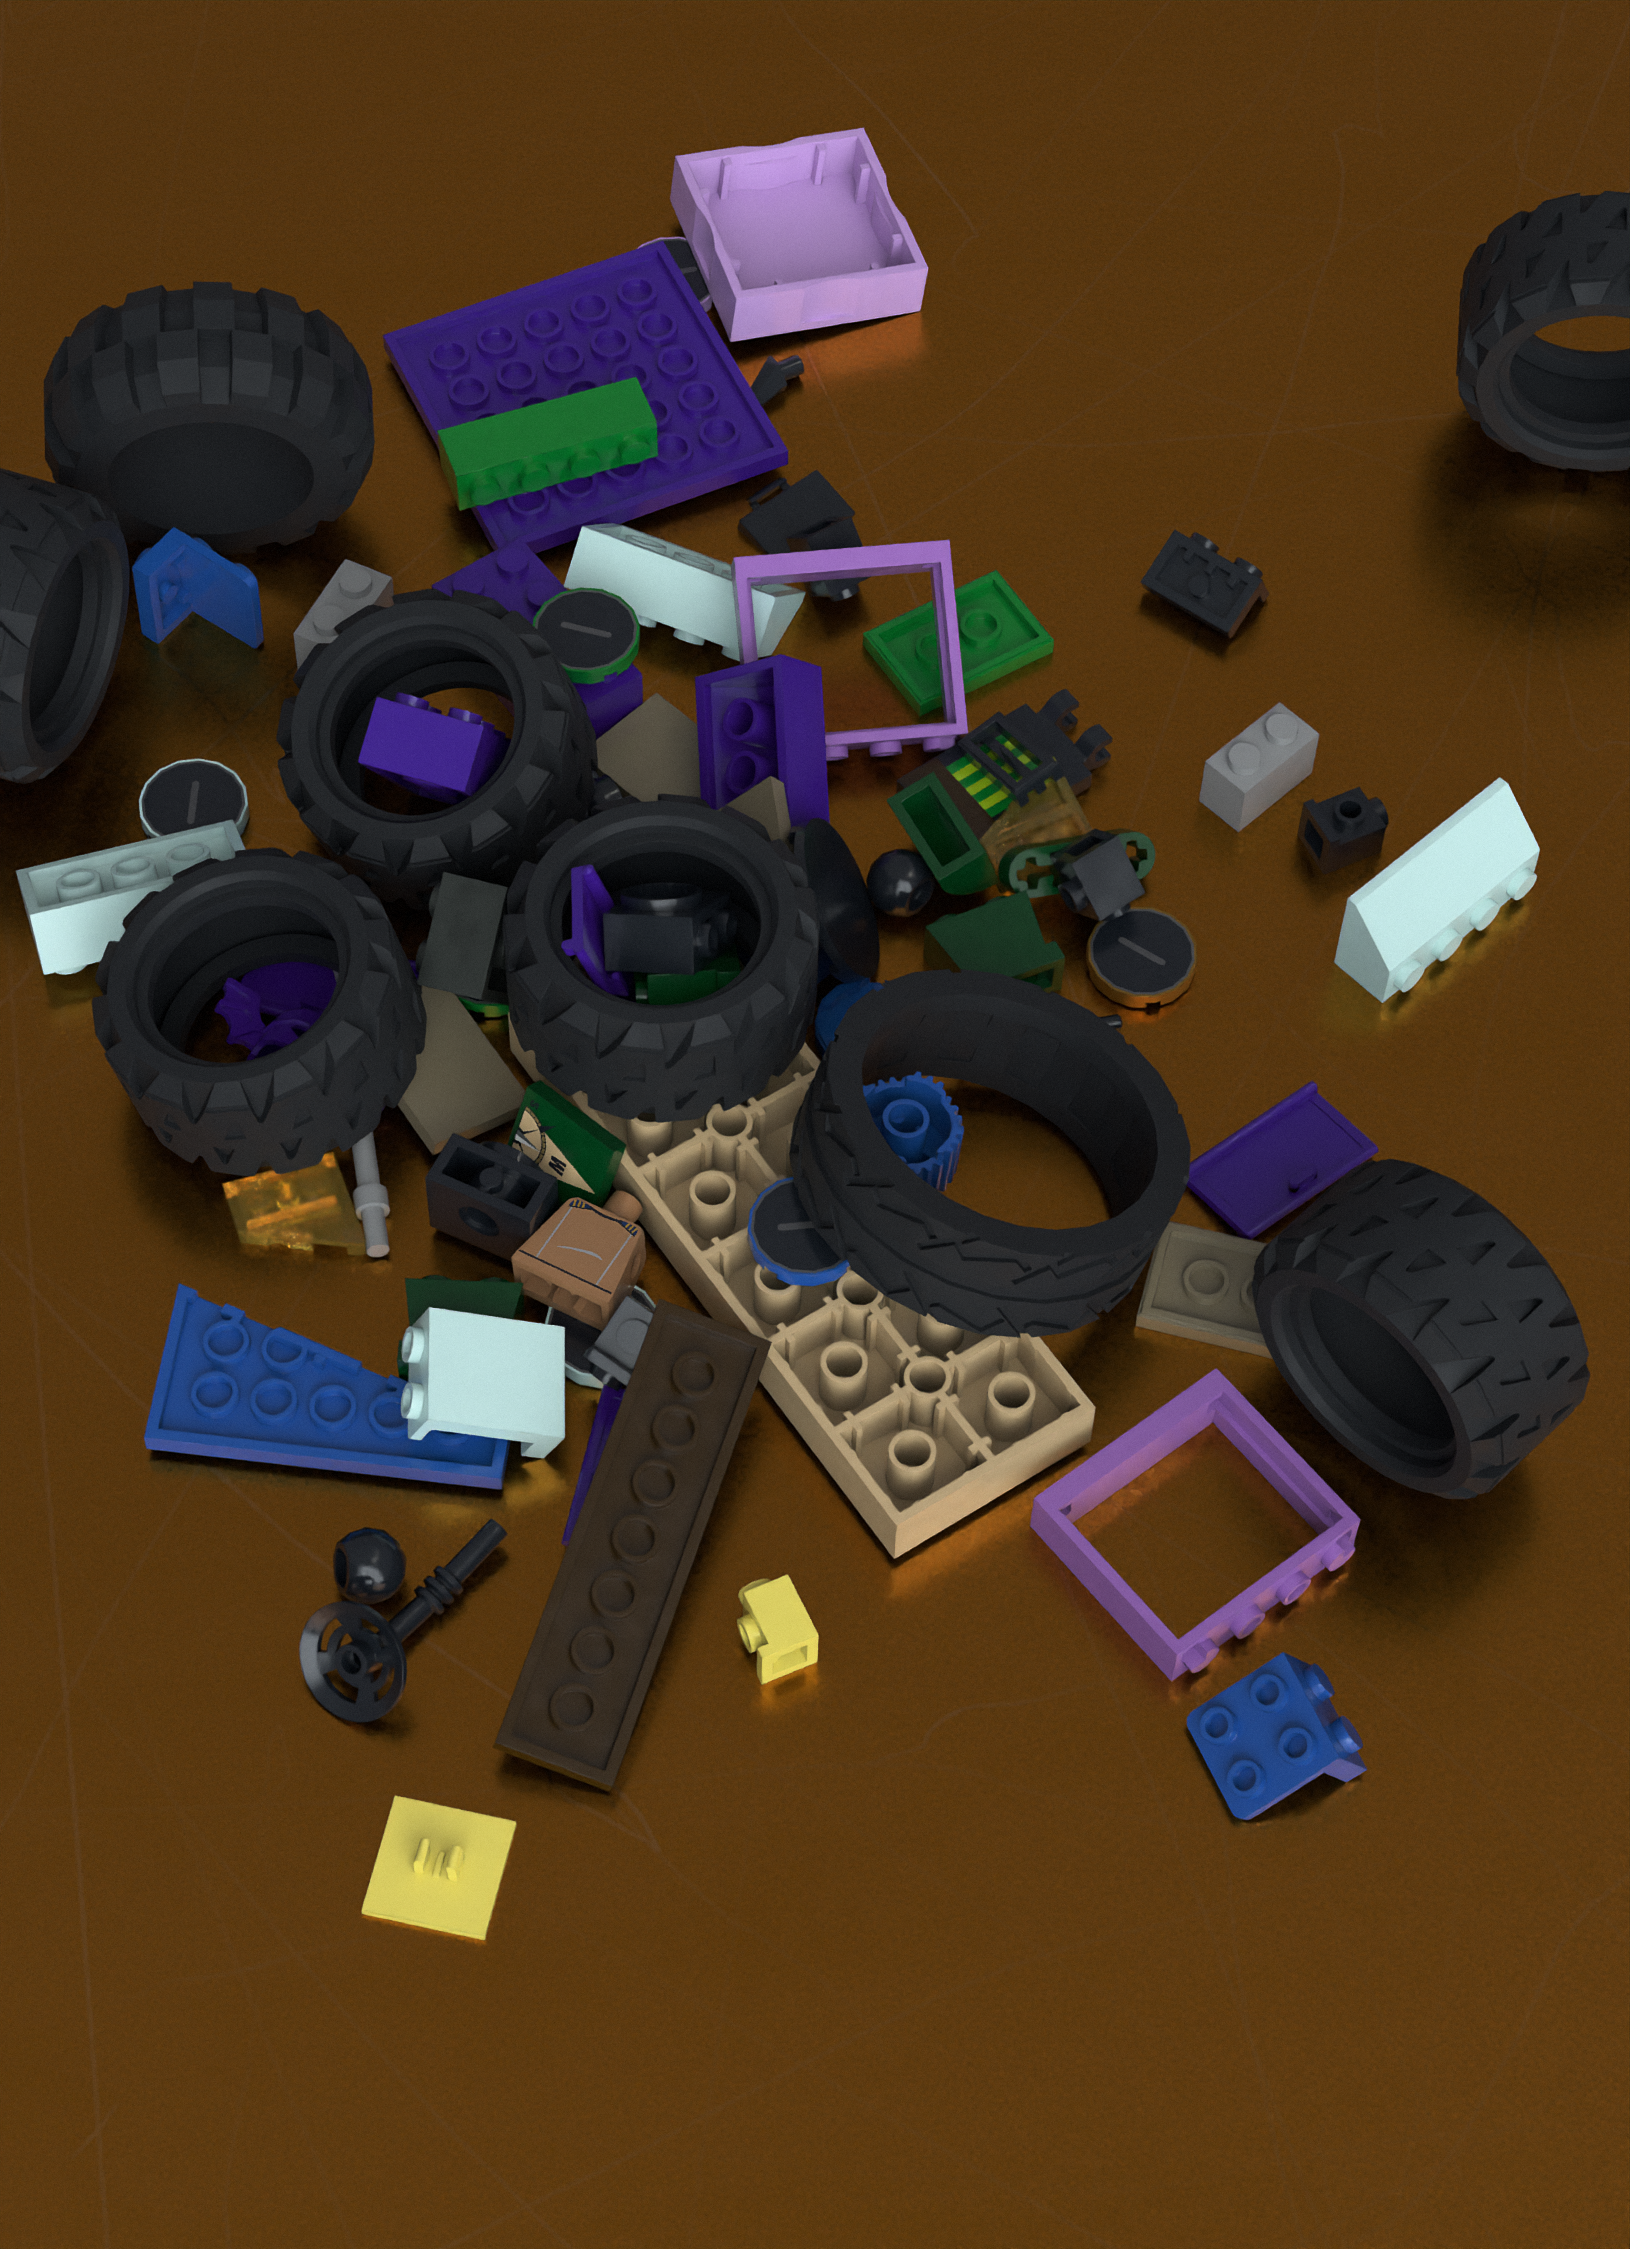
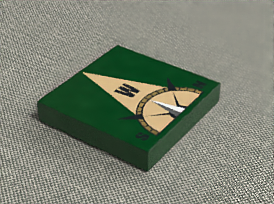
[507,1080,627,1208]

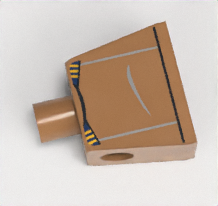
[511,1190,646,1331]

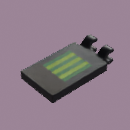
[896,689,1113,850]

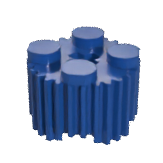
[863,1071,964,1192]

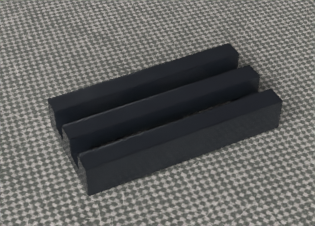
[957,711,1064,808]

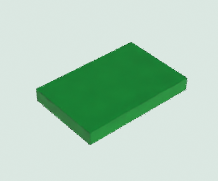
[863,570,1054,717]

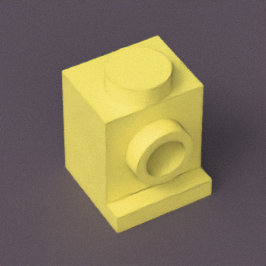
[737,1574,819,1684]

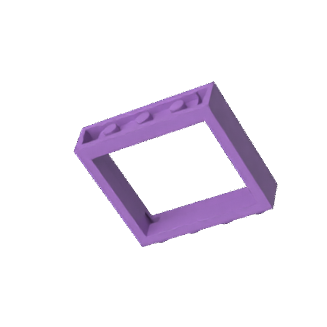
[731,540,968,761]
[1030,1368,1361,1682]

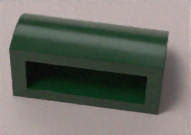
[886,771,999,895]

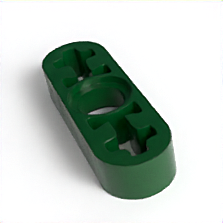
[998,828,1155,898]

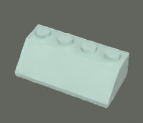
[564,523,806,661]
[1334,777,1540,1003]
[16,819,246,975]

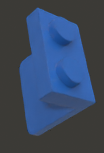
[132,527,264,648]
[1187,1652,1367,1820]

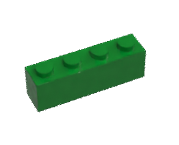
[437,377,658,511]

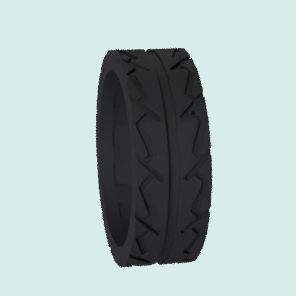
[789,969,1191,1338]

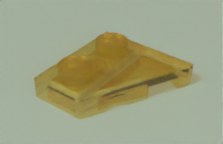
[979,756,1092,894]
[222,1152,367,1256]

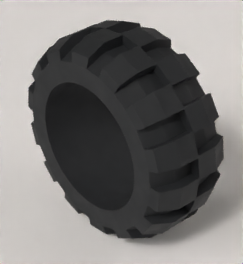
[44,281,375,555]

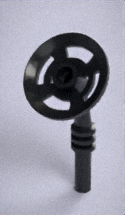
[299,1519,508,1722]

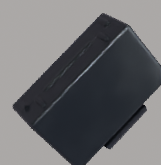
[737,470,855,555]

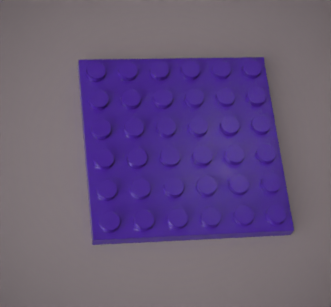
[383,240,788,554]

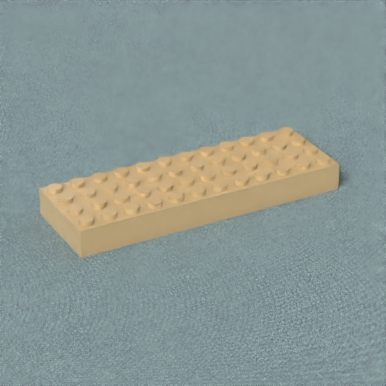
[508,960,1096,1559]

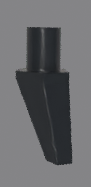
[751,355,804,407]

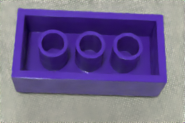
[432,538,643,740]
[358,692,511,805]

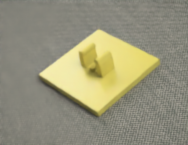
[361,1795,517,1940]

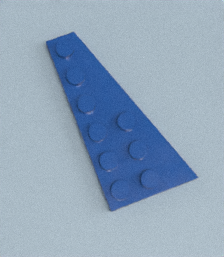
[144,1283,511,1490]

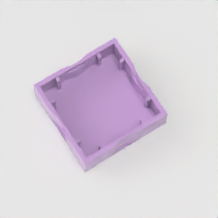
[670,128,928,342]

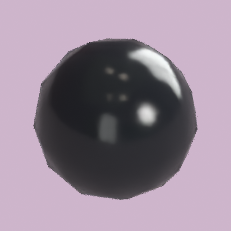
[866,849,936,918]
[333,1527,407,1605]

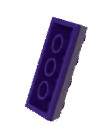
[695,654,830,828]

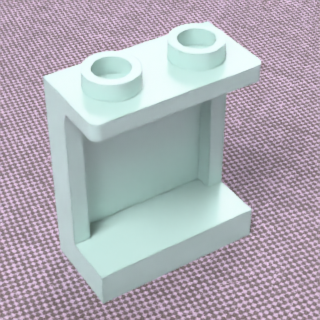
[401,1307,565,1459]

